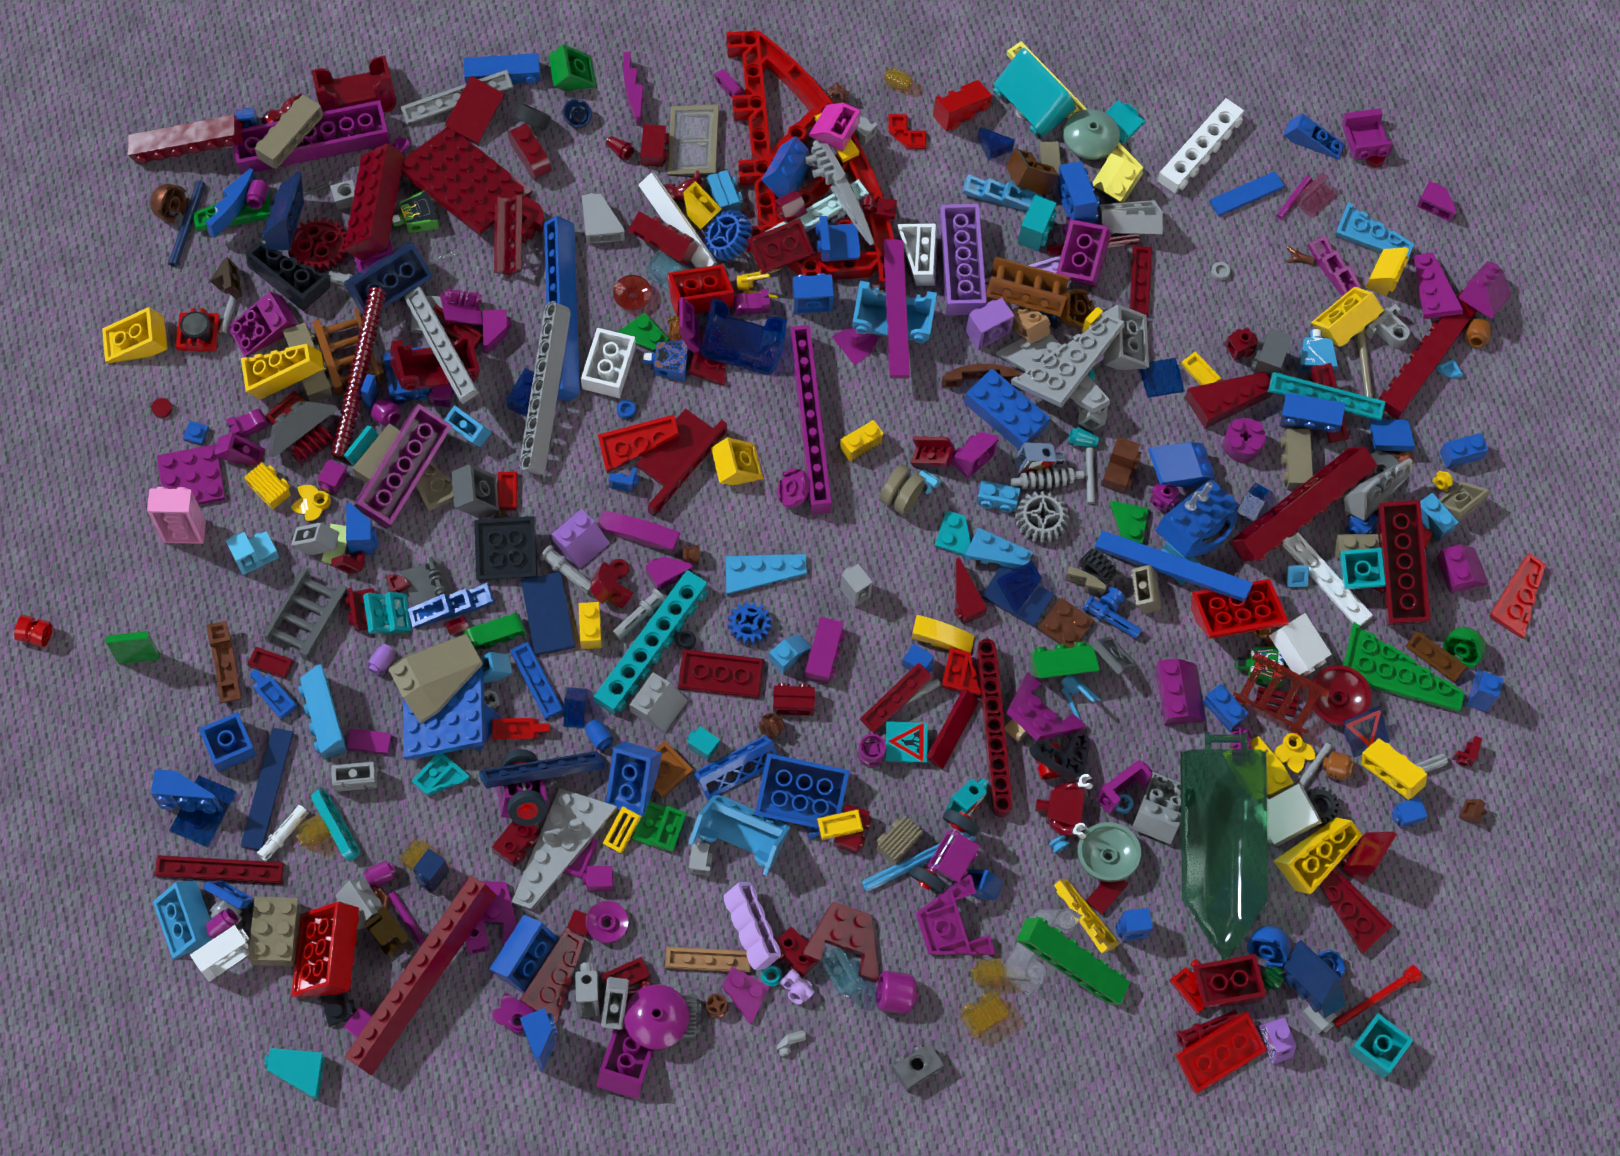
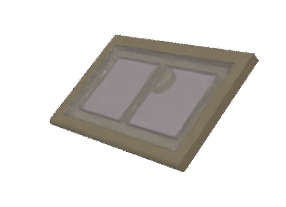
[667,104,719,176]

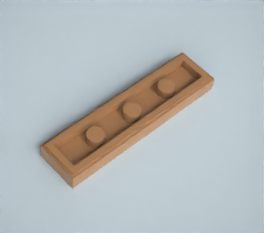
[665,947,751,973]

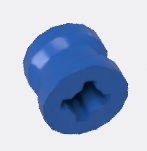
[1100,587,1125,612]

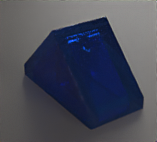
[977,127,1015,160]
[563,687,588,728]

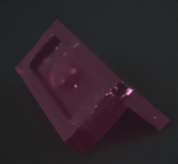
[1295,173,1336,217]

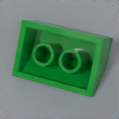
[1029,641,1100,678]

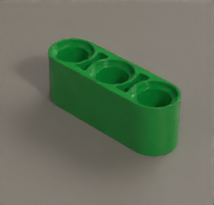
[463,613,526,650]

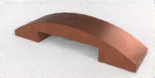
[941,363,1021,388]
[206,621,241,704]

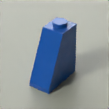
[1467,669,1504,712]

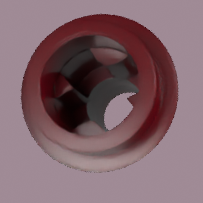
[606,136,634,160]

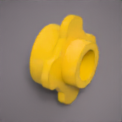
[1432,471,1453,493]

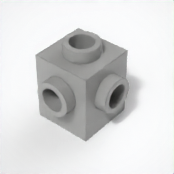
[1078,406,1108,432]

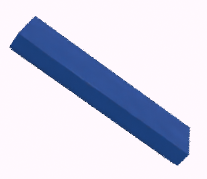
[1209,171,1284,217]
[510,642,564,721]

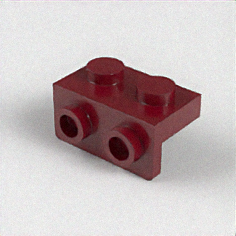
[910,436,955,468]

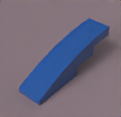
[206,168,256,238]
[408,583,495,628]

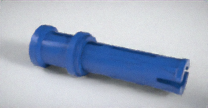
[1082,595,1142,639]

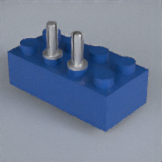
[1155,479,1240,557]

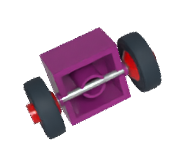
[497,749,547,826]
[909,809,980,893]

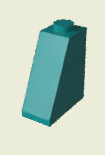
[264,1048,325,1100]

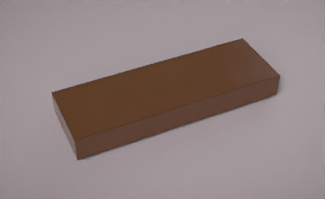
[1405,630,1467,683]

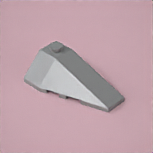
[1344,458,1412,521]

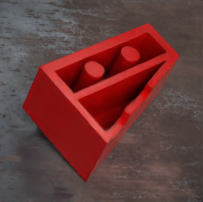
[933,80,992,132]

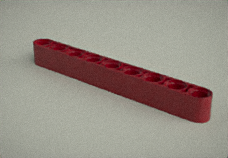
[976,638,1012,818]

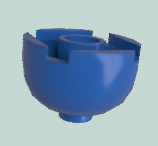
[1247,926,1291,967]

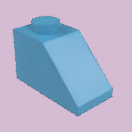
[769,634,812,674]
[480,652,512,683]

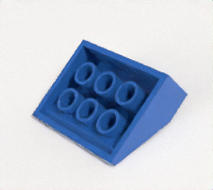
[755,753,850,828]

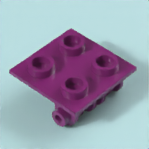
[440,289,483,325]

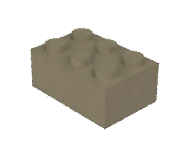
[248,897,301,967]

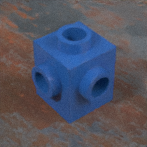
[1346,513,1378,534]

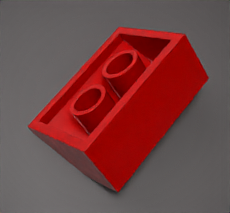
[667,264,734,317]

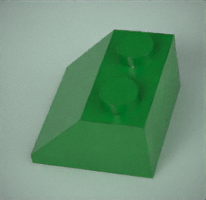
[549,44,596,91]

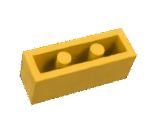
[1361,738,1427,800]

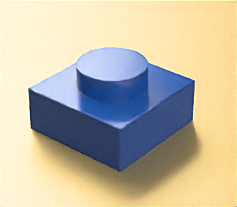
[183,421,210,445]

